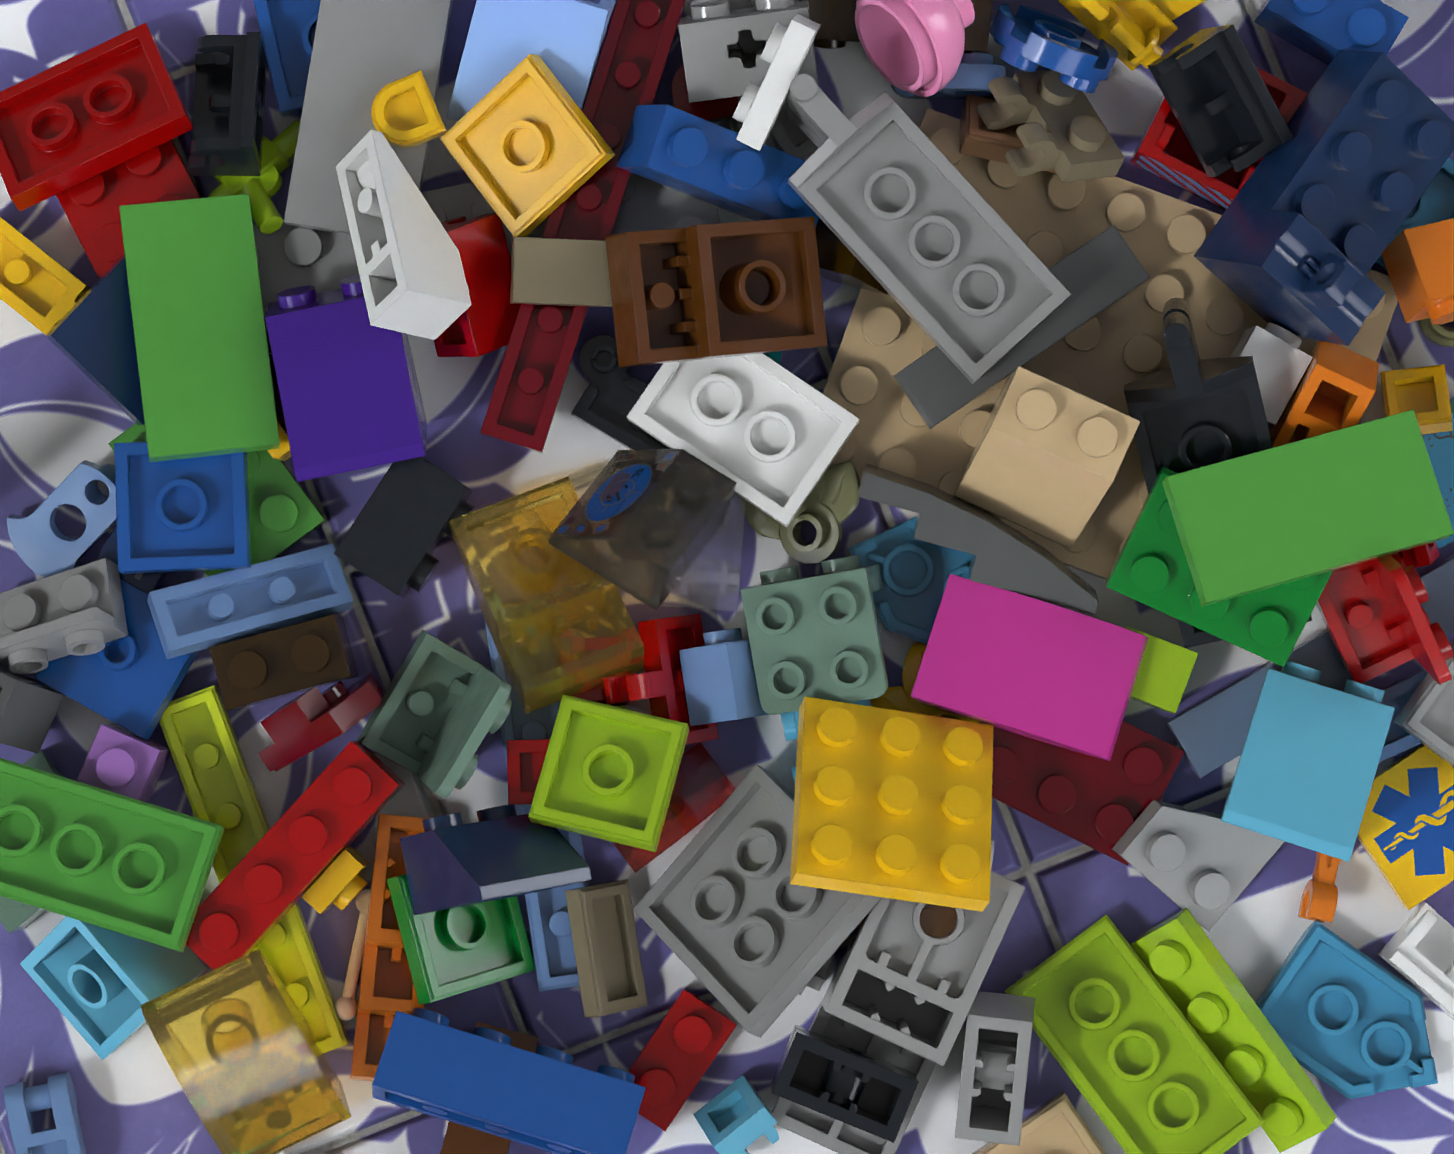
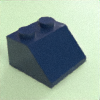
[400,804,592,915]

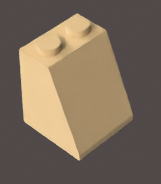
[953,366,1140,549]

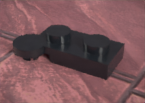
[571,335,691,480]

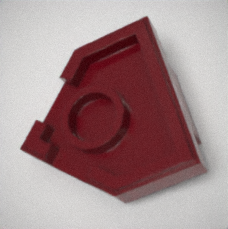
[258,672,384,772]

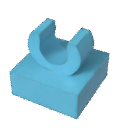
[693,1075,779,1154]

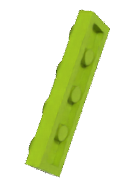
[1131,908,1337,1153]

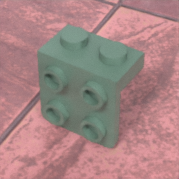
[740,555,888,715]
[357,630,512,798]

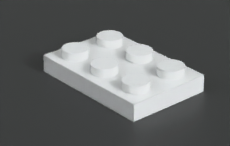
[627,353,859,528]

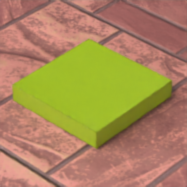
[528,694,689,852]

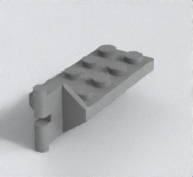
[785,74,1071,384]

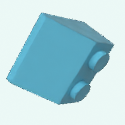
[20,917,207,1060]

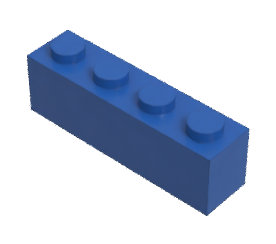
[372,1008,646,1154]

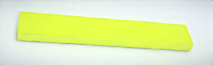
[159,685,350,1067]

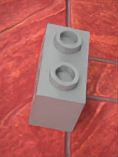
[678,0,818,103]
[955,991,1035,1146]

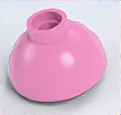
[855,0,975,97]

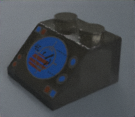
[548,449,737,611]

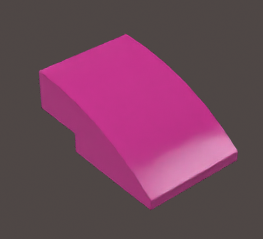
[911,574,1148,761]

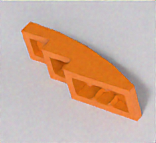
[350,813,428,1081]

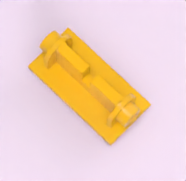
[1058,0,1178,71]

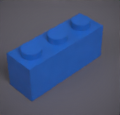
[616,105,819,228]

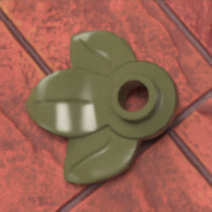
[739,461,860,564]

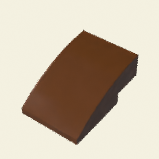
[605,216,827,367]

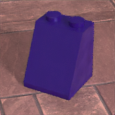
[265,274,427,482]

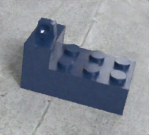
[1194,50,1454,346]

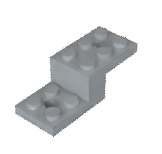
[771,871,1026,1154]

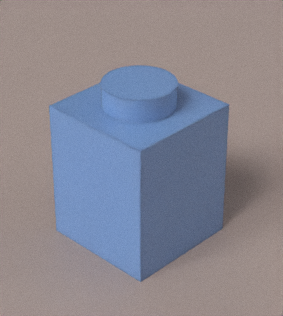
[679,628,769,726]

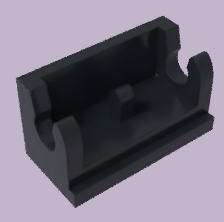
[1148,24,1294,177]
[188,32,267,176]

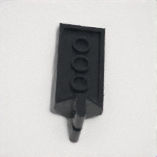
[1124,298,1312,648]

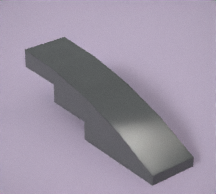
[893,225,1150,429]
[858,463,1099,614]

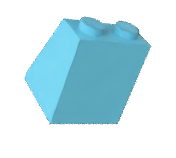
[1221,660,1395,862]

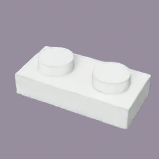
[733,13,821,151]

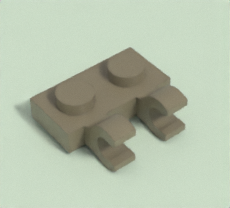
[977,69,1125,183]

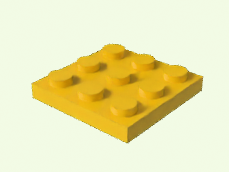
[790,696,993,912]

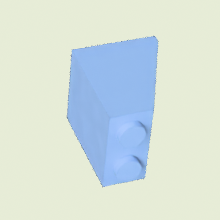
[446,0,617,121]

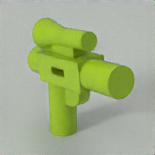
[208,119,300,234]

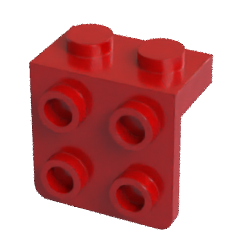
[1316,552,1454,685]

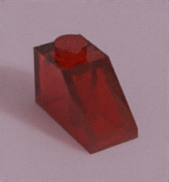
[612,742,736,873]

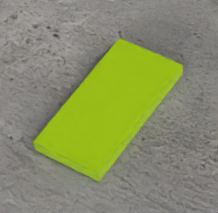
[1005,914,1265,1154]

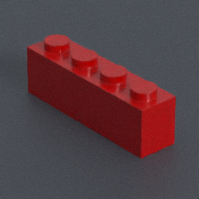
[186,740,406,978]

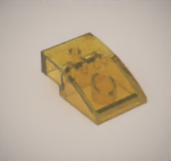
[450,477,644,714]
[140,949,352,1154]

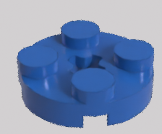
[990,4,1118,93]

